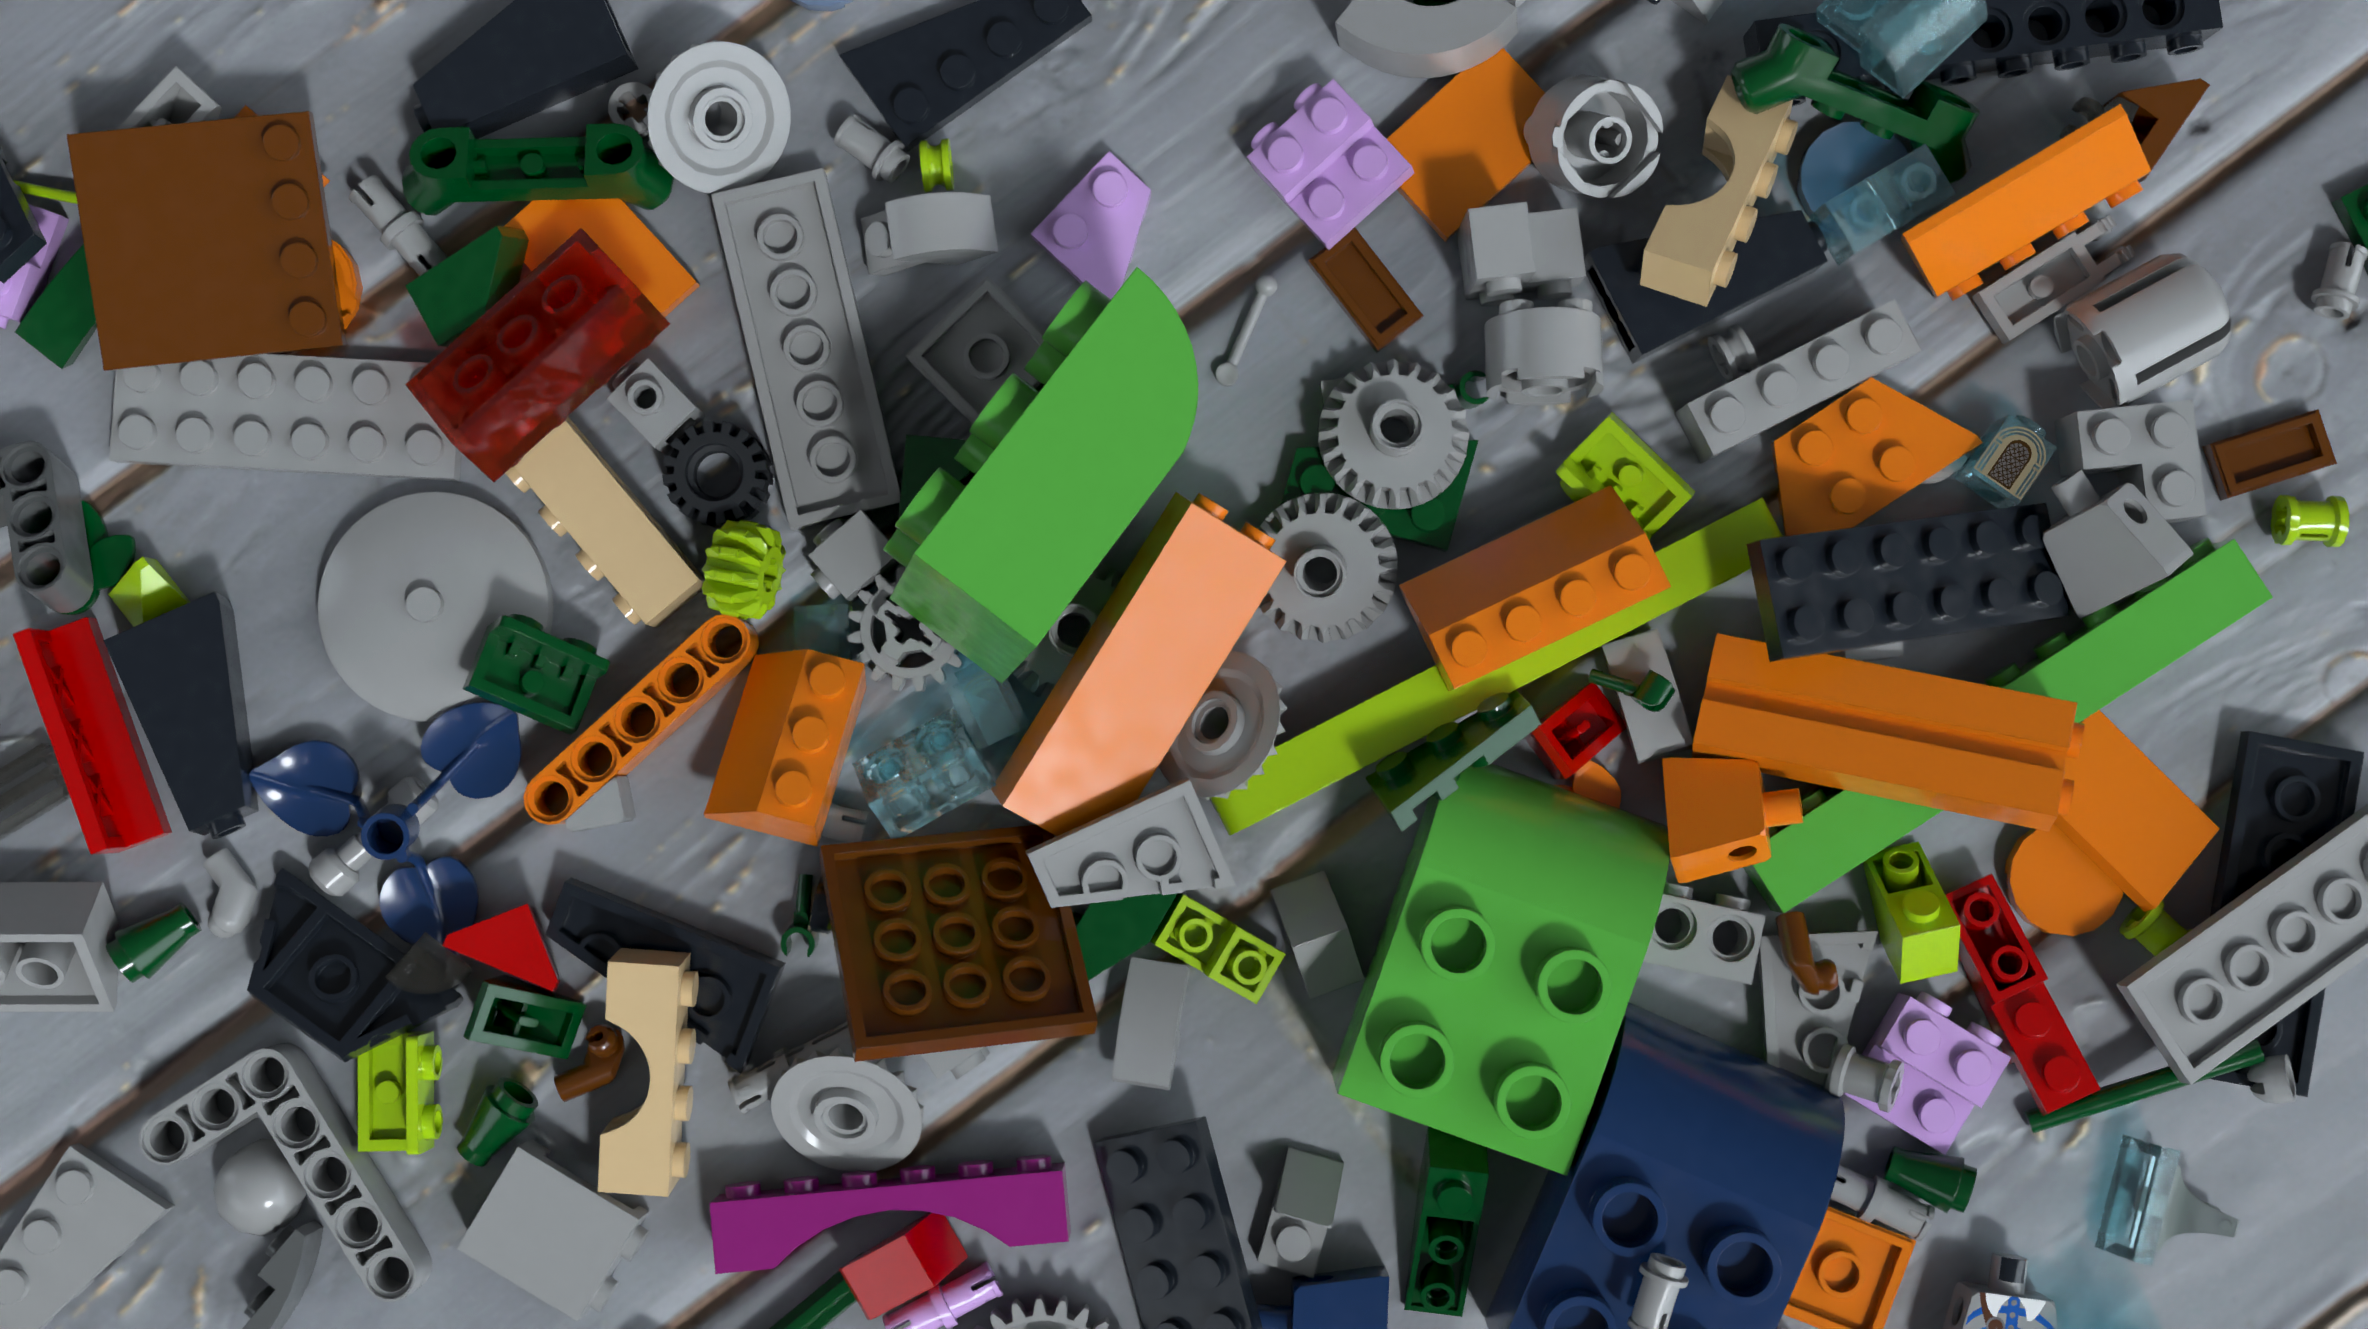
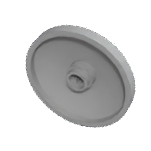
[318,492,554,722]

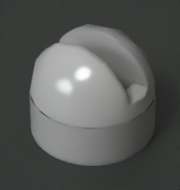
[2247,1054,2296,1104]

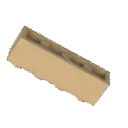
[497,402,705,628]

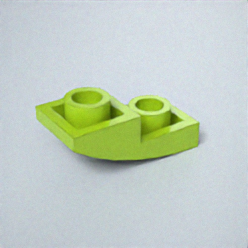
[1150,893,1286,1004]

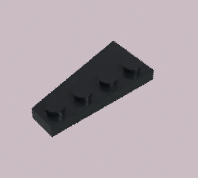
[545,877,786,1073]

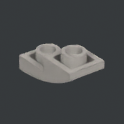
[1602,628,1693,764]
[1112,957,1190,1090]

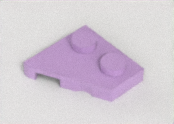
[1031,151,1151,299]

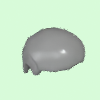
[213,1138,307,1236]

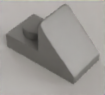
[1257,1146,1344,1278]

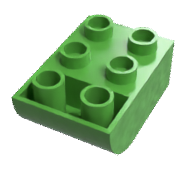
[883,267,1198,683]

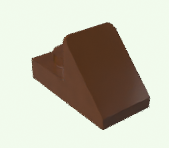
[2103,78,2210,183]

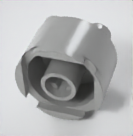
[1523,74,1663,198]
[1484,298,1604,406]

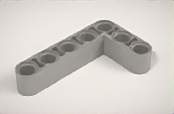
[139,1043,432,1302]

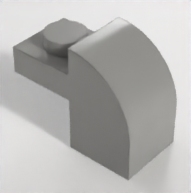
[861,192,999,276]

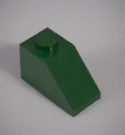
[405,226,529,351]

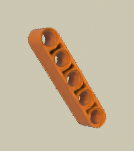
[523,615,759,825]

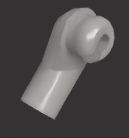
[203,848,258,938]

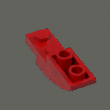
[1946,874,2101,1116]

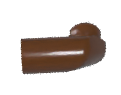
[1775,911,1839,996]
[554,1024,625,1102]

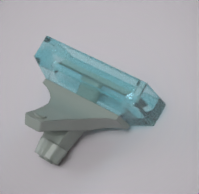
[2095,1134,2239,1266]

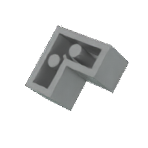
[1456,202,1586,307]
[2054,400,2207,524]

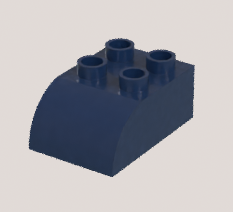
[1485,1003,1845,1329]

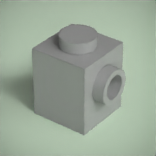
[606,358,707,455]
[808,510,899,603]

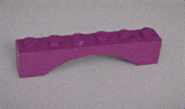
[709,1154,1071,1274]

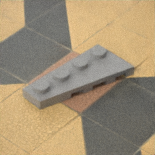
[0,1143,175,1329]

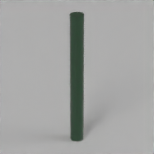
[2025,1039,2265,1133]

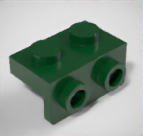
[463,614,610,735]

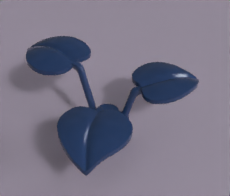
[249,702,522,964]

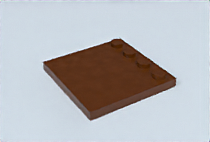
[67,111,347,371]
[819,825,1098,1062]

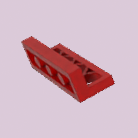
[13,617,172,855]

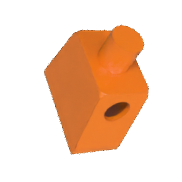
[1662,757,1803,883]

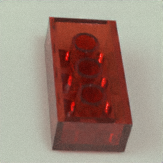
[405,228,670,482]

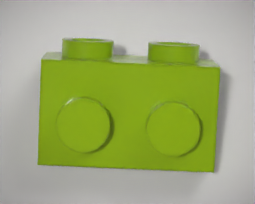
[1555,412,1696,540]
[357,1031,443,1155]

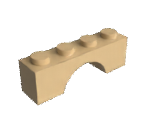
[1640,75,1798,307]
[598,948,699,1197]

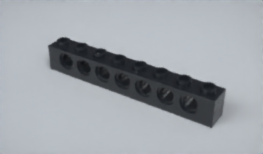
[1743,0,2223,107]

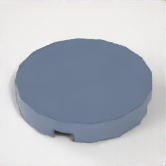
[1797,121,1914,237]

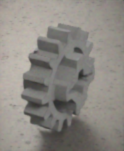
[847,566,965,692]

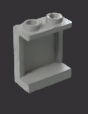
[456,1139,649,1322]

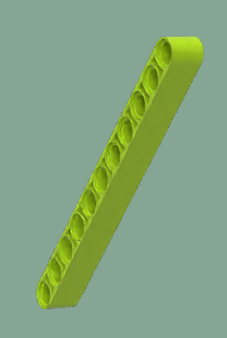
[1210,498,1783,836]

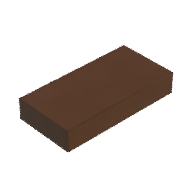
[1307,227,1423,353]
[2202,409,2337,501]

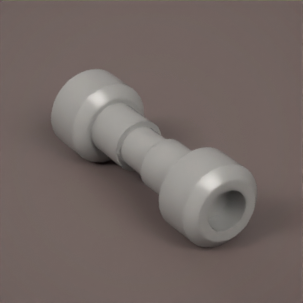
[309,776,438,896]

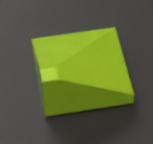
[108,556,190,627]

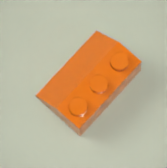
[704,649,867,847]

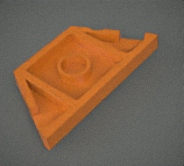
[1771,377,1983,536]

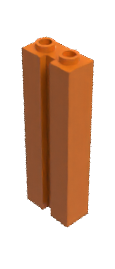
[991,492,1287,836]
[1692,633,2085,832]

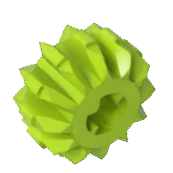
[701,520,786,620]

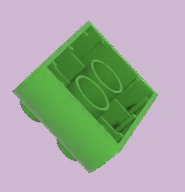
[1331,763,1670,1176]

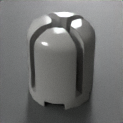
[2053,253,2231,409]

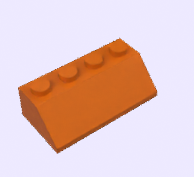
[1901,104,2151,301]
[1399,485,1671,691]

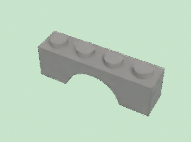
[1675,299,1922,464]

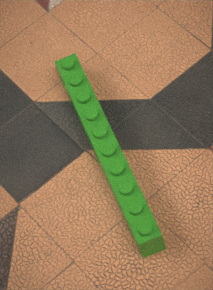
[1743,538,2273,913]

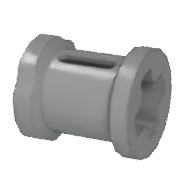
[1829,1044,1904,1113]

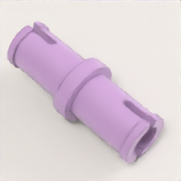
[882,1261,1004,1329]

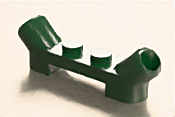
[1731,24,1980,186]
[402,123,674,216]

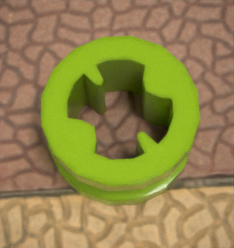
[919,138,954,193]

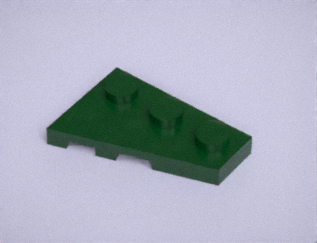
[1281,440,1479,552]
[1365,690,1542,832]

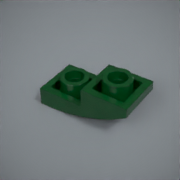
[15,244,97,369]

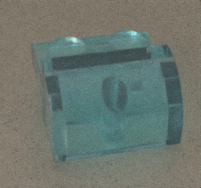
[1816,0,1988,99]

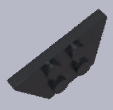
[247,868,464,1063]

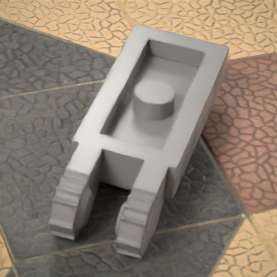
[1972,214,2136,344]

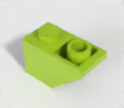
[1863,841,1961,984]

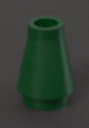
[106,902,202,983]
[457,1077,538,1167]
[1883,1146,1977,1214]

